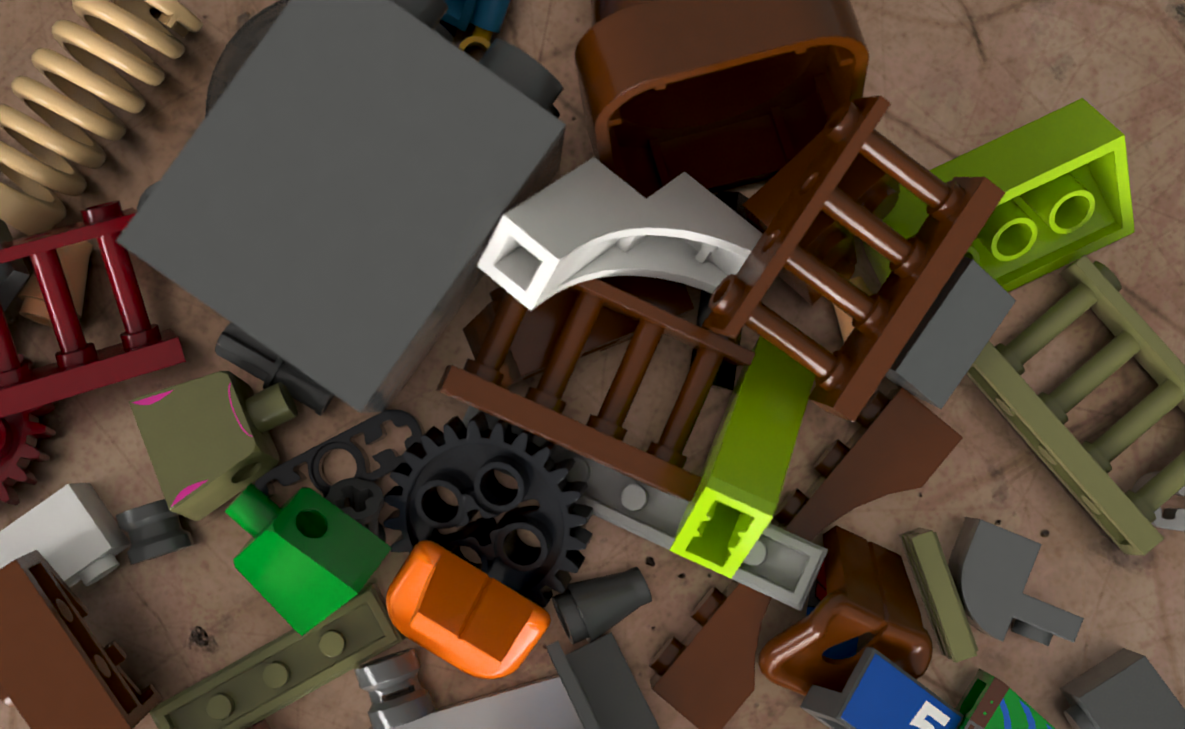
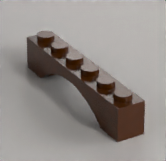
[649,387,963,729]

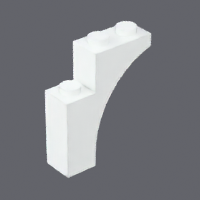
[477,157,763,310]

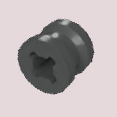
[116,499,194,565]

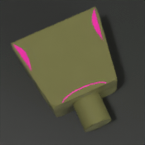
[129,371,298,522]

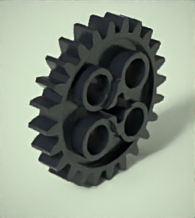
[383,412,594,608]

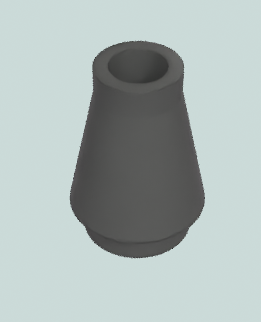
[552,567,652,644]

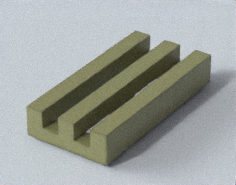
[899,528,979,663]

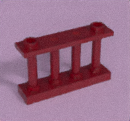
[0,200,186,418]

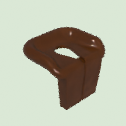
[759,525,933,696]

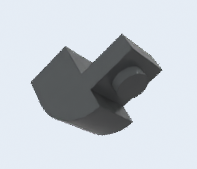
[948,517,1084,646]

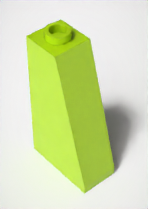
[669,336,815,579]

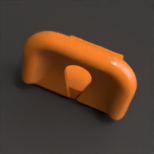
[386,540,551,679]

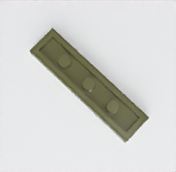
[149,583,406,729]

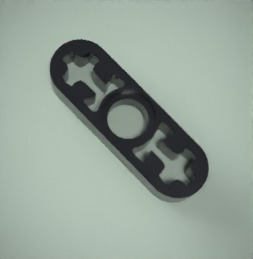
[254,409,425,498]

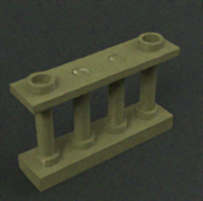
[966,255,1185,556]

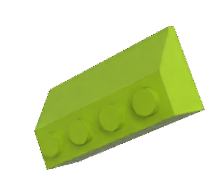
[862,98,1135,292]

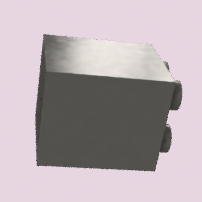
[116,0,566,413]

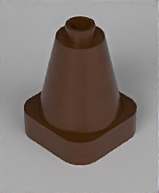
[574,0,869,199]

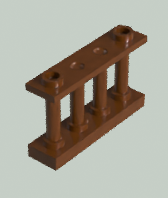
[703,95,1005,423]
[436,279,755,502]

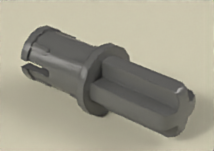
[215,322,335,416]

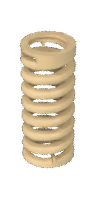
[0,0,203,236]

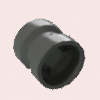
[354,648,435,729]

